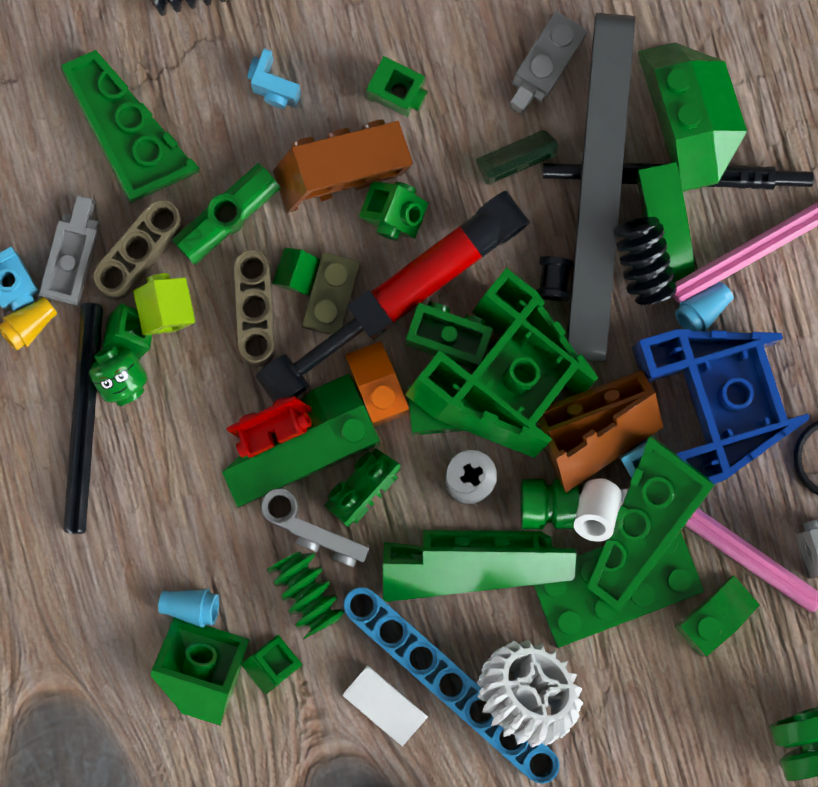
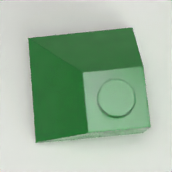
[150,617,250,726]

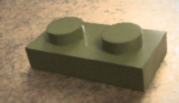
[302,252,361,335]

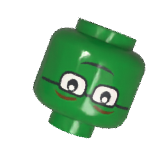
[89,345,148,406]

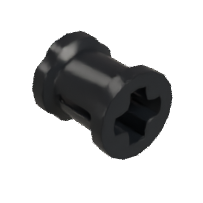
[536,256,573,302]

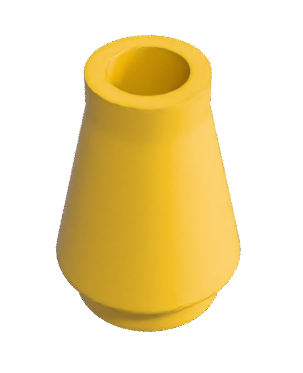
[0,297,57,351]

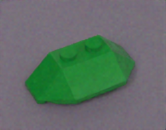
[638,42,747,192]

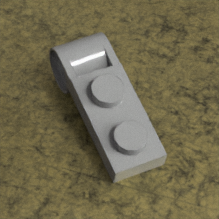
[262,489,370,567]

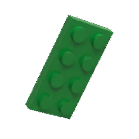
[533,532,705,648]

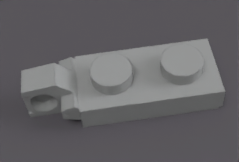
[509,11,588,115]
[39,195,99,306]

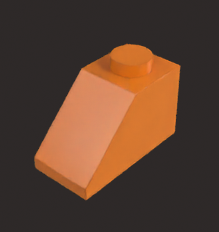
[345,341,409,427]

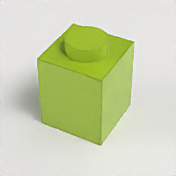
[133,273,196,335]

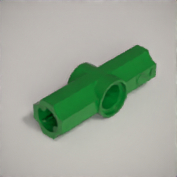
[172,163,281,266]

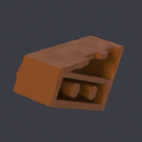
[273,119,413,213]
[536,370,663,493]

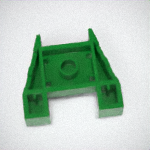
[405,267,598,458]

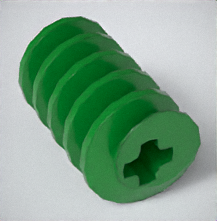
[266,551,345,640]

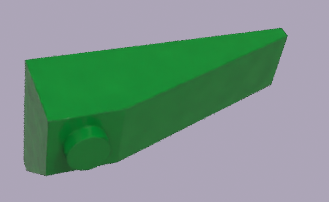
[222,374,380,508]

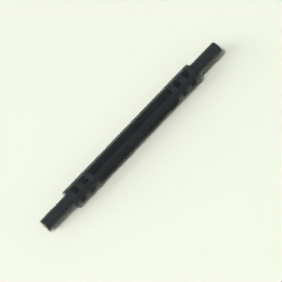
[543,162,814,190]

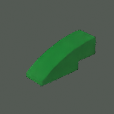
[635,162,695,282]

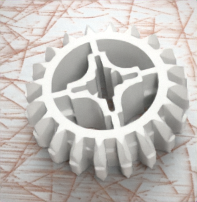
[477,639,583,748]

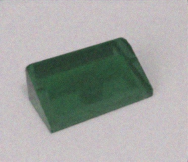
[476,130,559,185]

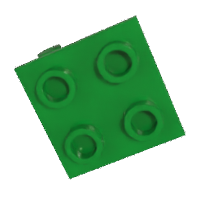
[324,448,401,527]

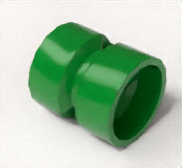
[520,479,579,529]

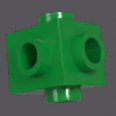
[359,181,429,241]

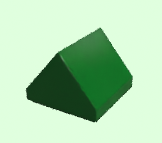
[272,248,321,297]

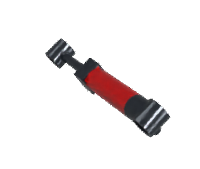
[255,191,530,402]

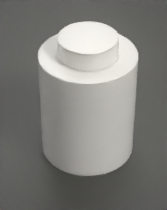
[574,478,622,541]

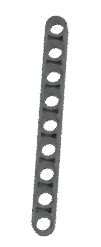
[567,13,635,362]

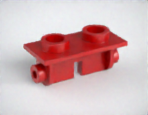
[226,396,312,458]

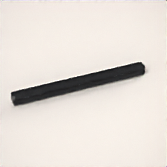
[63,302,103,534]

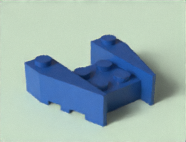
[631,329,810,484]

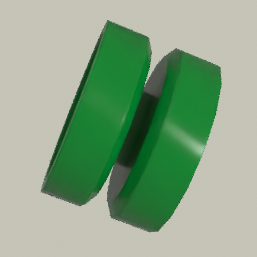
[769,706,818,781]

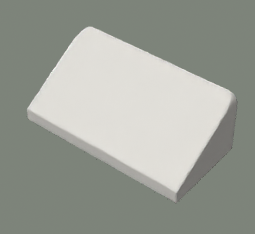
[342,665,428,747]

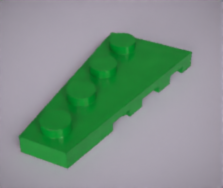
[61,50,200,204]
[587,436,716,612]

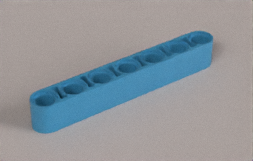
[344,587,560,784]

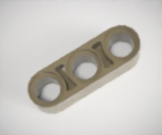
[93,200,183,300]
[234,250,276,367]

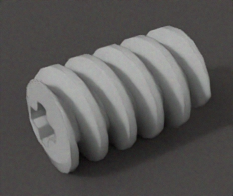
[445,450,497,505]

